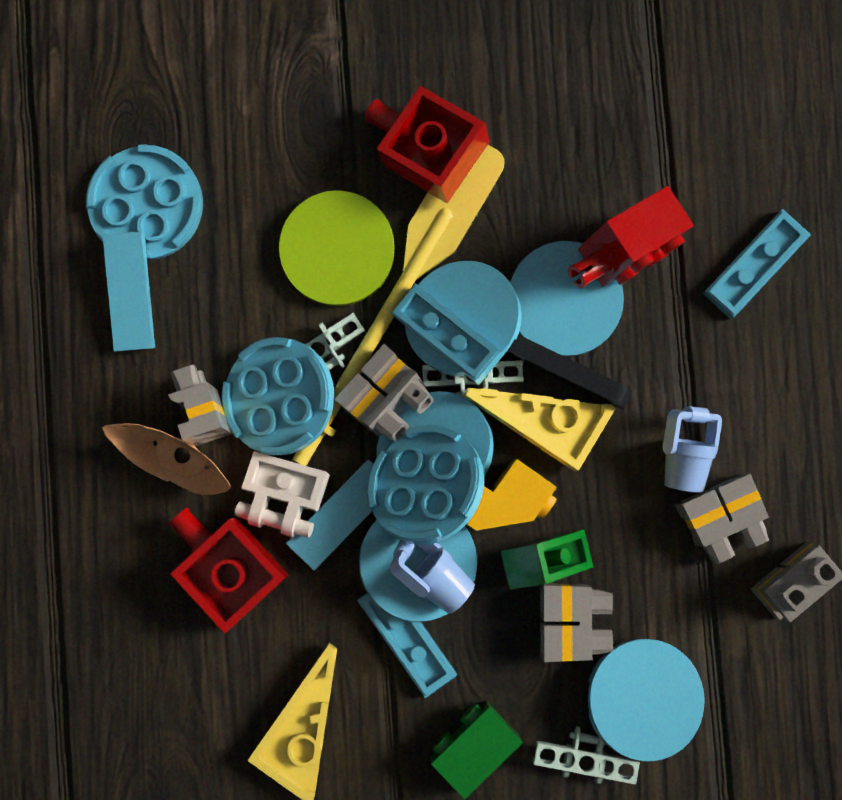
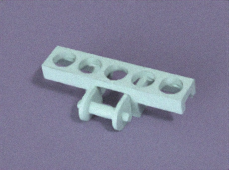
[306,313,365,370]
[422,360,524,396]
[533,726,640,785]

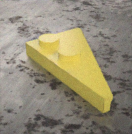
[462,388,616,471]
[247,643,337,800]

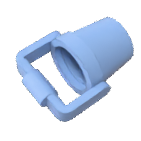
[663,406,722,492]
[390,541,475,614]

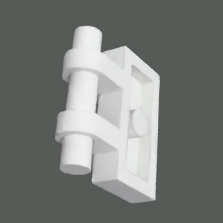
[235,451,330,538]

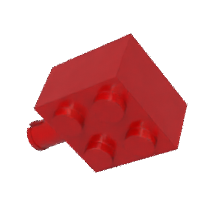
[365,86,490,204]
[568,186,694,289]
[169,508,289,634]

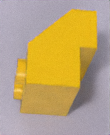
[467,459,557,531]

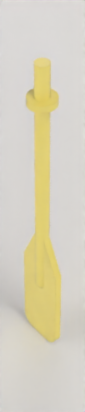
[292,145,504,466]

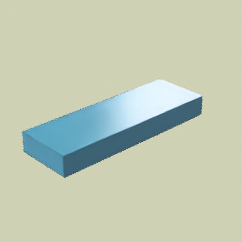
[703,209,811,319]
[102,232,155,351]
[391,283,504,385]
[286,459,373,571]
[357,593,457,698]

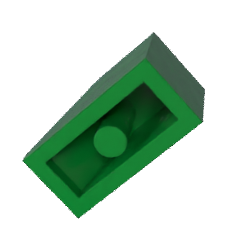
[501,529,593,590]

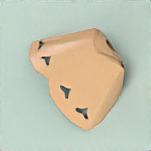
[102,423,231,495]

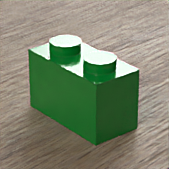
[430,701,523,800]

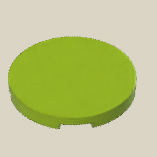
[279,191,395,307]

